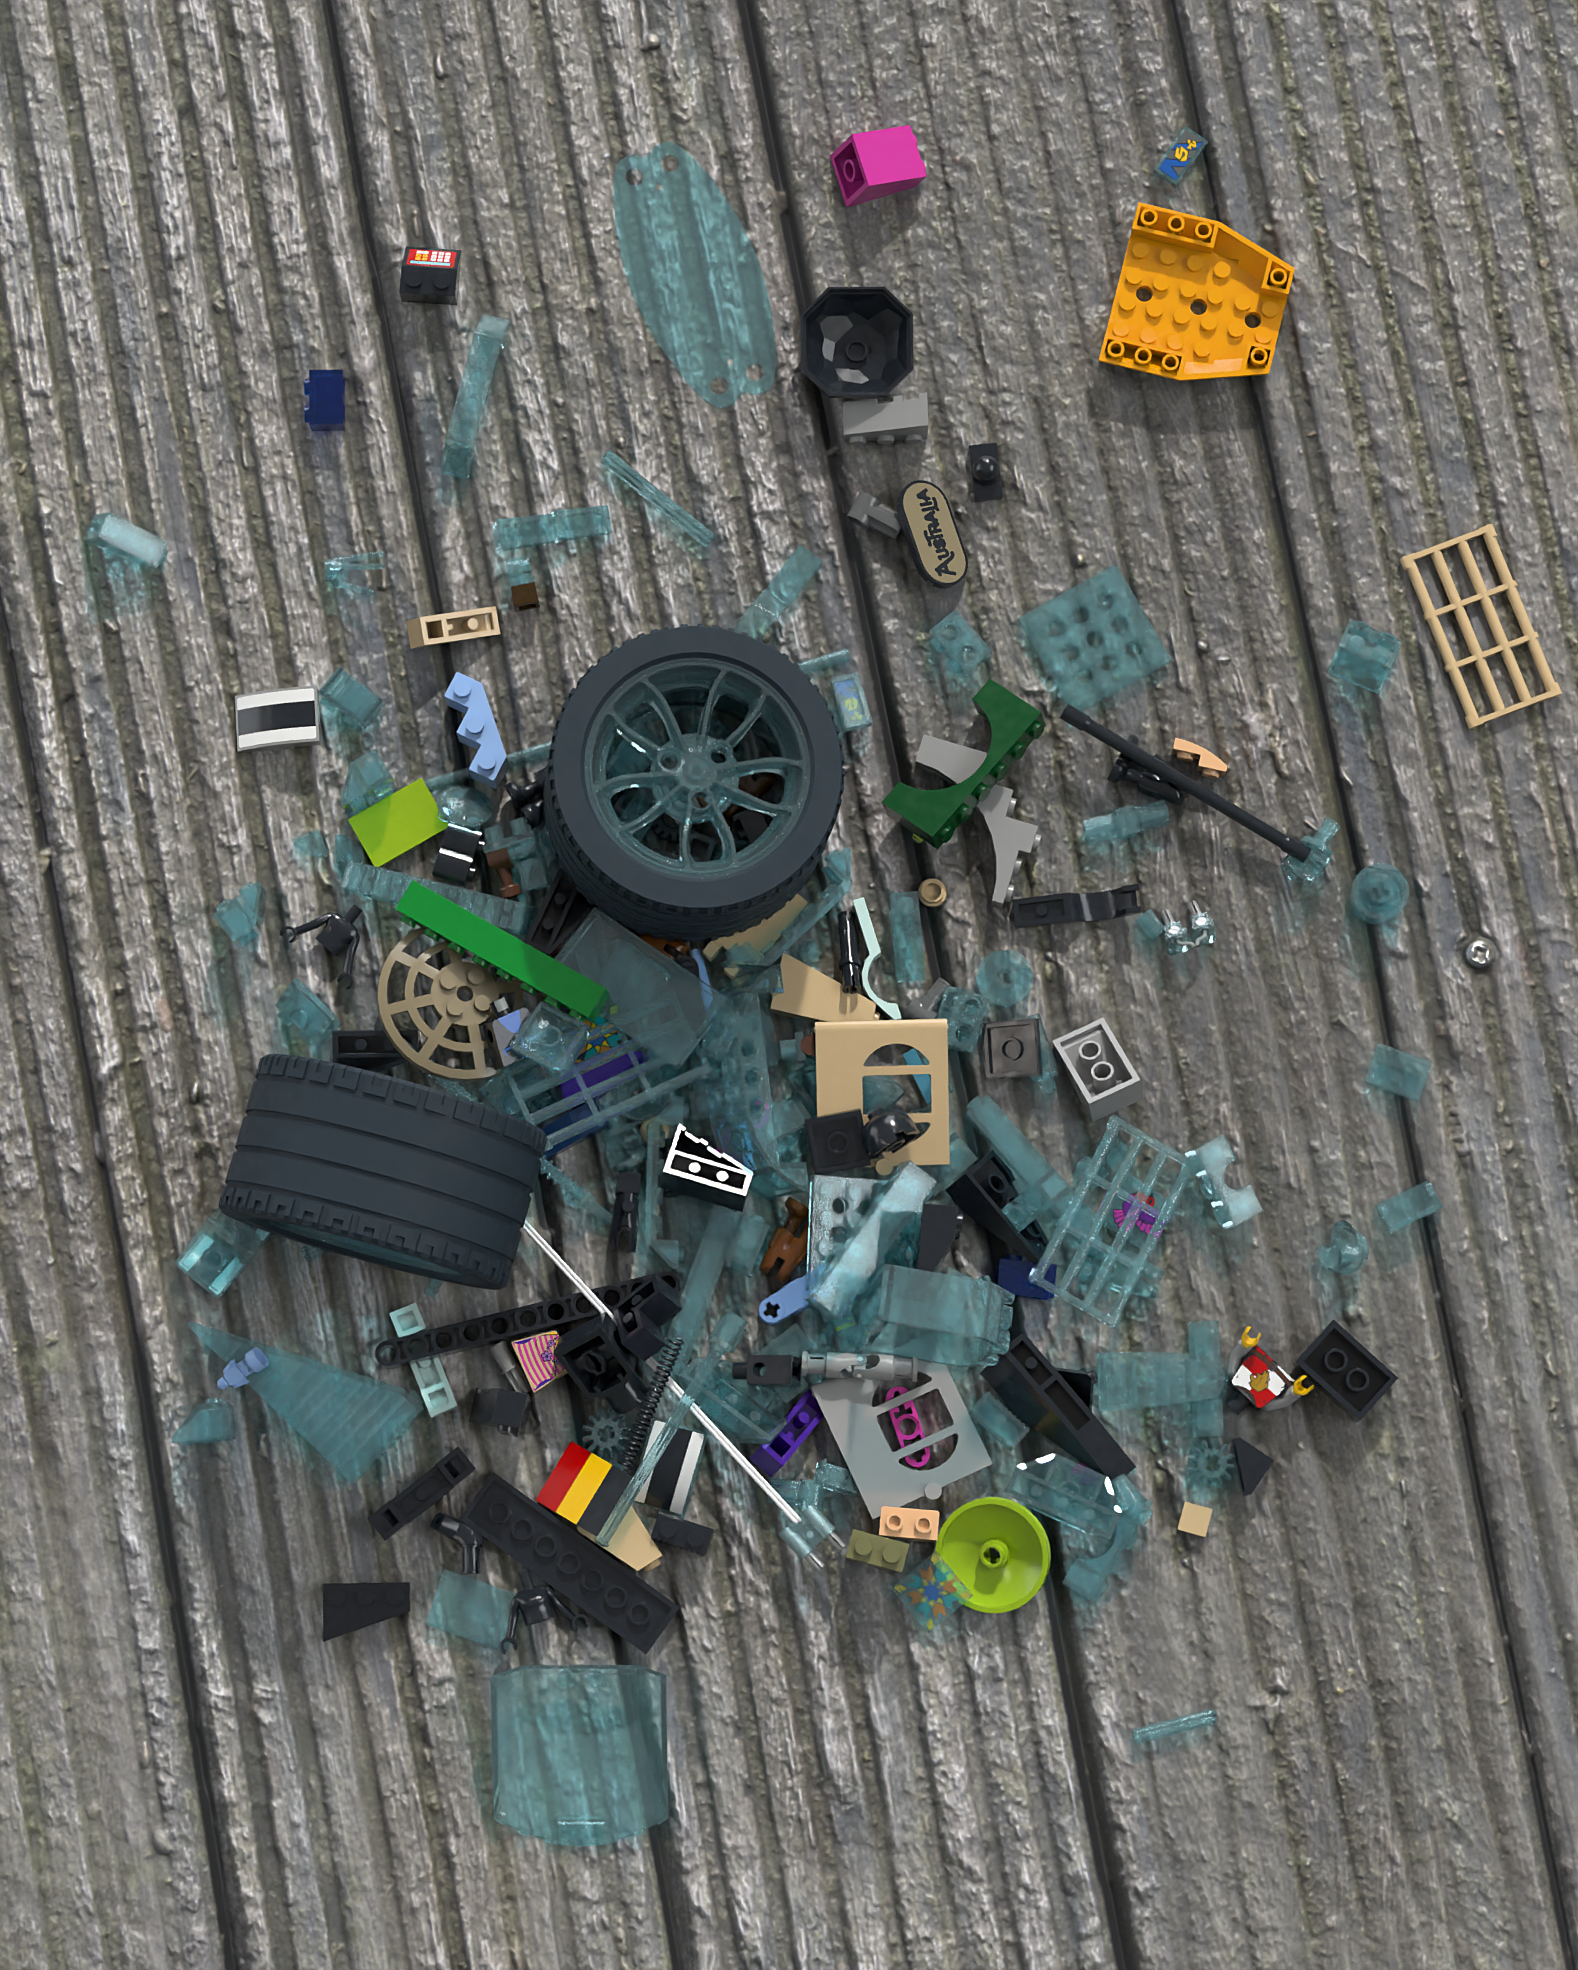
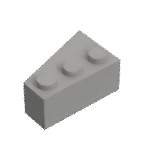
[842,392,928,445]

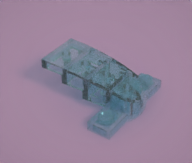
[1097,1321,1228,1437]

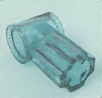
[767,1478,826,1511]

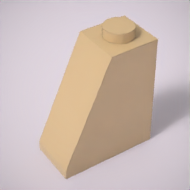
[577,1497,663,1573]

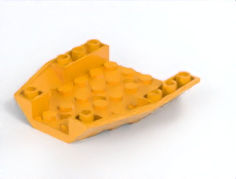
[1099,202,1295,381]

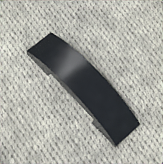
[367,1447,476,1541]

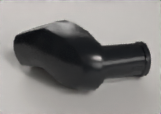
[430,1512,485,1574]

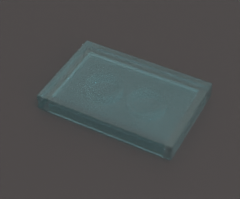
[425,1569,521,1652]

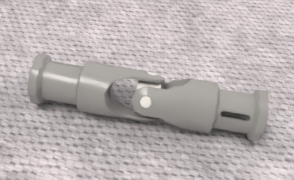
[801,1351,918,1382]

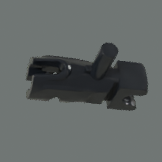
[609,1171,641,1253]

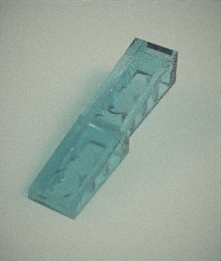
[493,505,612,552]

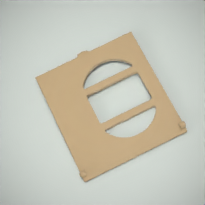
[814,1019,950,1175]

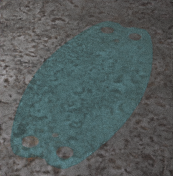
[614,141,776,408]

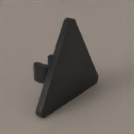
[1054,1367,1098,1412]

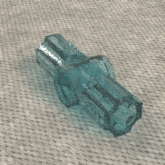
[1082,800,1171,845]

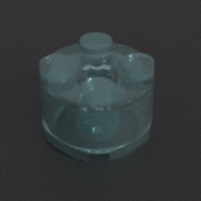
[1349,863,1409,924]

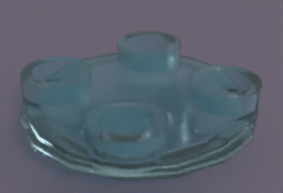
[437,786,493,831]

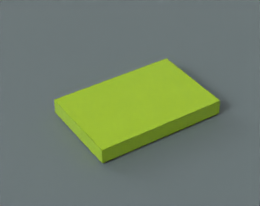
[348,777,449,869]

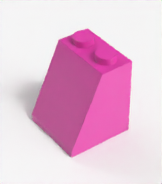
[830,125,927,207]

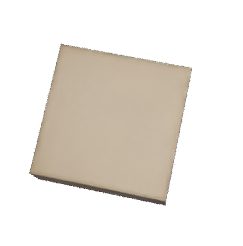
[1177,1502,1213,1538]

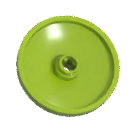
[935,1497,1051,1613]

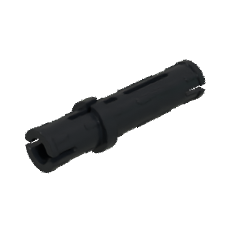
[837,911,861,994]

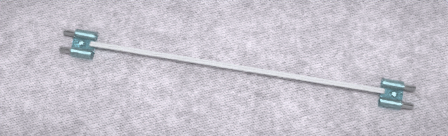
[522,1220,846,1572]

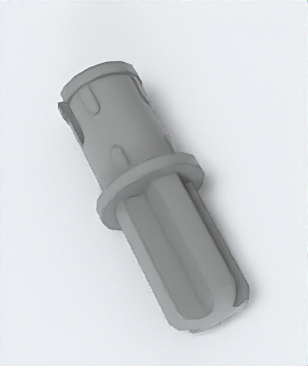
[489,1340,532,1394]

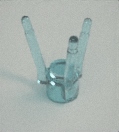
[324,551,385,596]

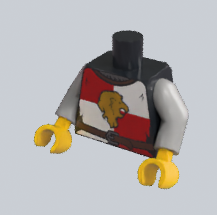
[1226,1326,1314,1415]

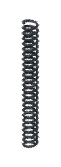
[618,1337,684,1472]

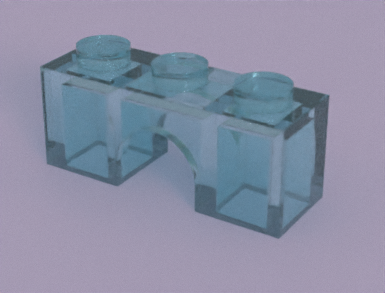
[1185,1134,1263,1229]

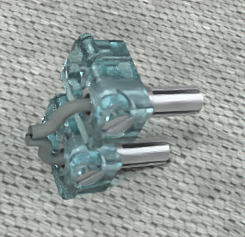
[1161,900,1216,956]

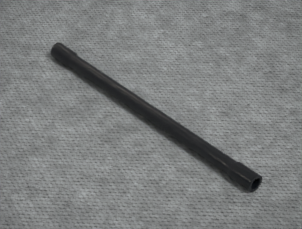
[1060,704,1312,863]

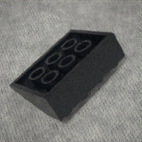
[914,1203,963,1301]

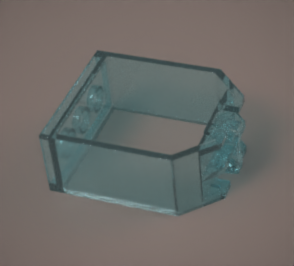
[855,1264,1015,1367]

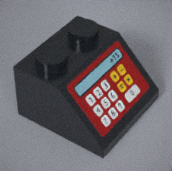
[399,246,462,305]

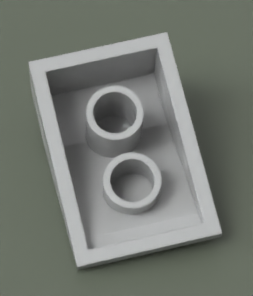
[1052,1018,1144,1122]

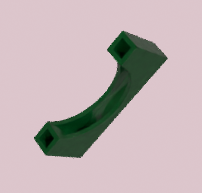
[882,679,1046,850]

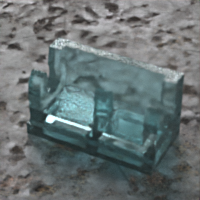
[1375,1181,1443,1234]

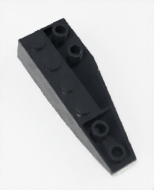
[980,1332,1136,1486]

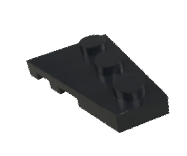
[323,1582,411,1642]

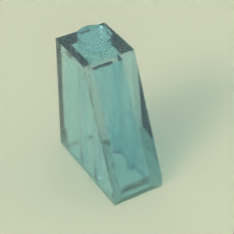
[83,512,168,569]

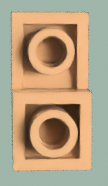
[1171,738,1227,779]

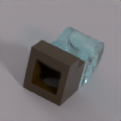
[506,555,540,612]

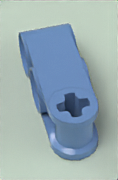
[758,1264,839,1326]

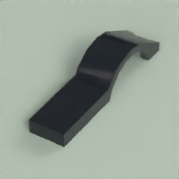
[1012,884,1142,929]

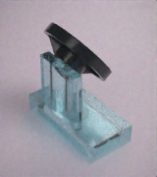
[604,786,665,850]

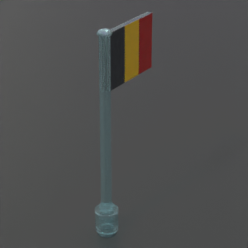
[535,1311,748,1547]

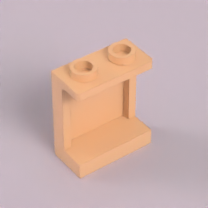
[878,1506,939,1543]

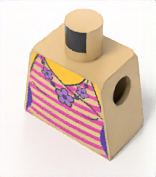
[511,1330,568,1394]

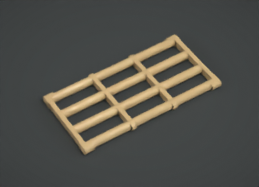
[1400,524,1562,730]

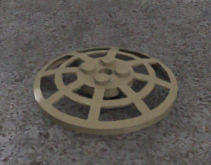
[376,927,547,1082]

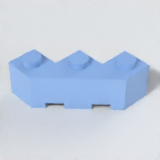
[444,672,509,790]

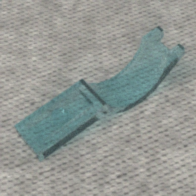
[734,545,822,639]

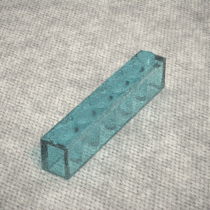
[804,1160,937,1320]

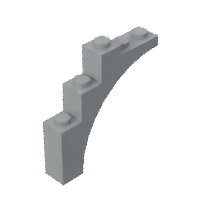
[915,734,1041,908]

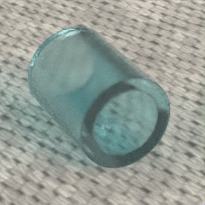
[1135,909,1166,941]

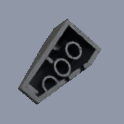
[945,1150,1053,1264]

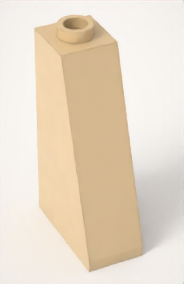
[770,954,881,1022]

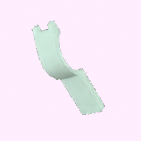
[853,897,902,1020]

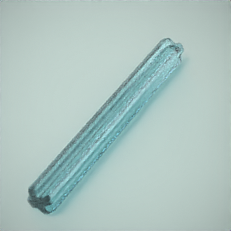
[601,451,714,547]

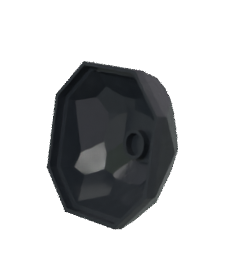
[801,287,914,398]

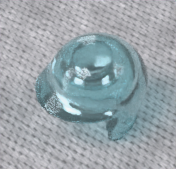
[1316,1220,1369,1275]

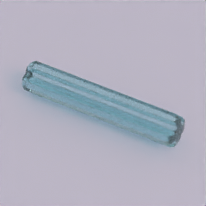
[1132,1709,1217,1744]

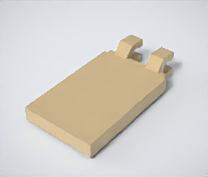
[702,893,808,980]

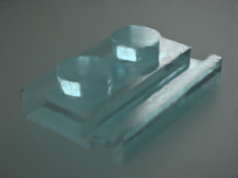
[1364,1043,1432,1102]

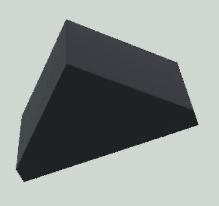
[1232,1437,1274,1497]

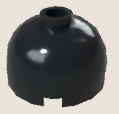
[861,1108,920,1162]

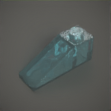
[889,891,925,982]

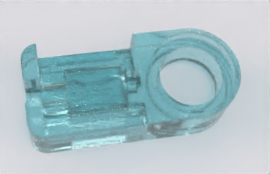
[814,1459,861,1498]

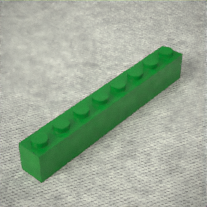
[395,880,610,1024]

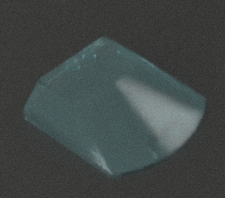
[491,1665,668,1846]

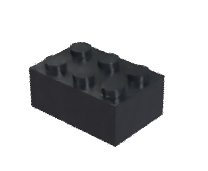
[1292,1320,1398,1423]

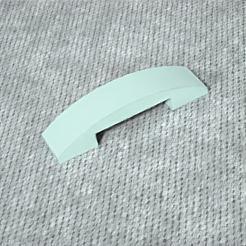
[389,1302,458,1418]

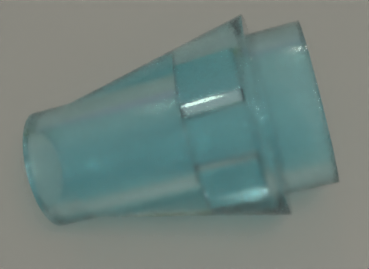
[1110,1474,1148,1519]

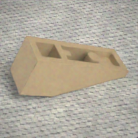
[406,606,500,649]

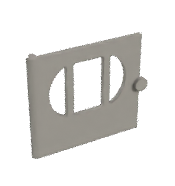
[810,1332,993,1520]

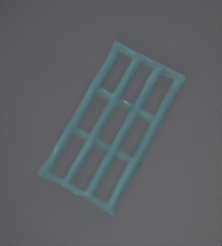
[501,989,714,1152]
[1028,1115,1199,1329]

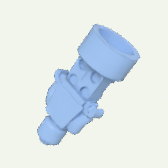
[217,1347,269,1390]

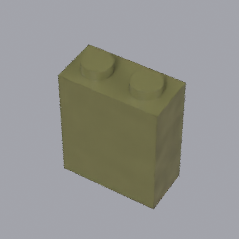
[845,1529,909,1575]

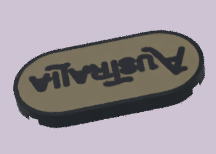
[896,480,968,589]

